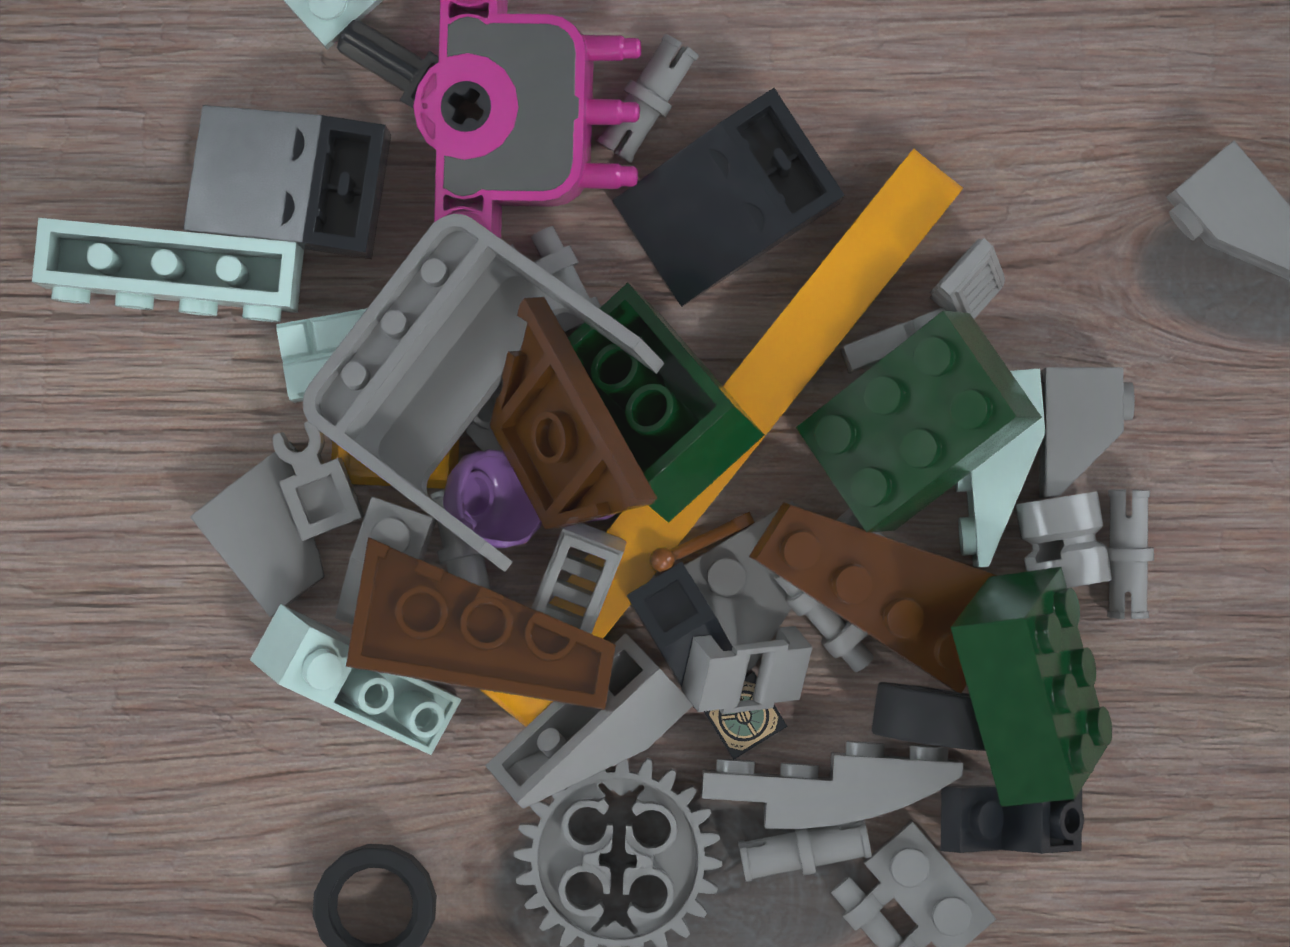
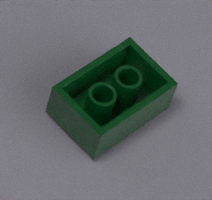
[568,282,765,523]
[796,311,1042,532]
[950,567,1112,807]

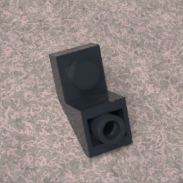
[627,562,748,708]
[940,785,1084,854]

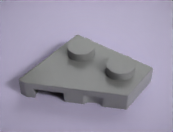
[684,501,795,671]

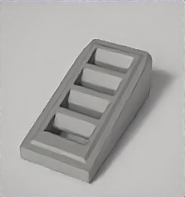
[929,238,1005,319]
[531,523,626,634]

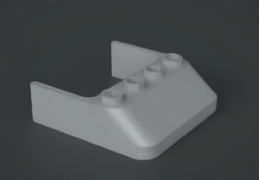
[303,214,664,572]

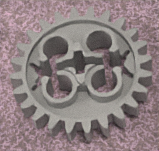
[514,757,722,947]

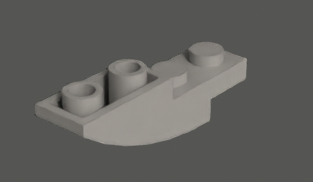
[701,741,963,829]

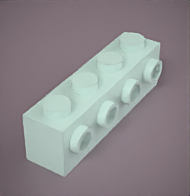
[32,218,304,322]

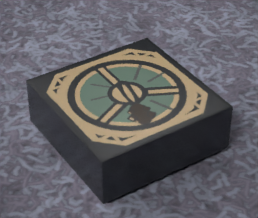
[704,671,788,760]

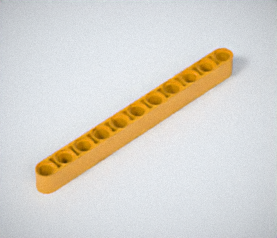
[480,149,963,727]

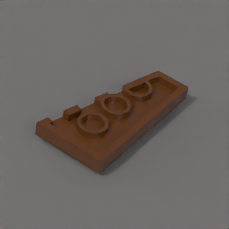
[749,502,998,694]
[346,537,616,710]

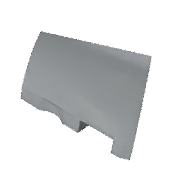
[190,441,325,617]

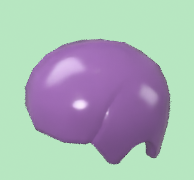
[443,449,542,548]

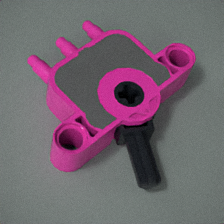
[337,0,641,239]

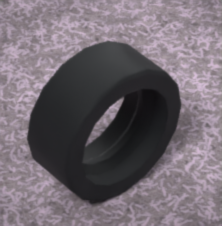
[872,682,986,751]
[313,844,437,947]

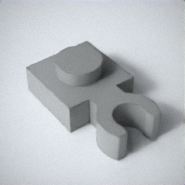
[840,307,945,374]
[273,421,365,541]

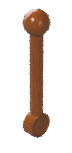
[650,511,755,573]

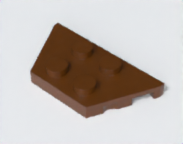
[489,297,657,529]

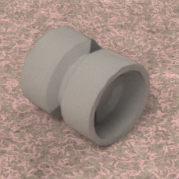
[1015,491,1112,588]

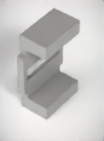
[681,626,812,714]

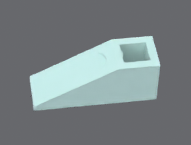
[955,368,1045,568]
[250,604,462,755]

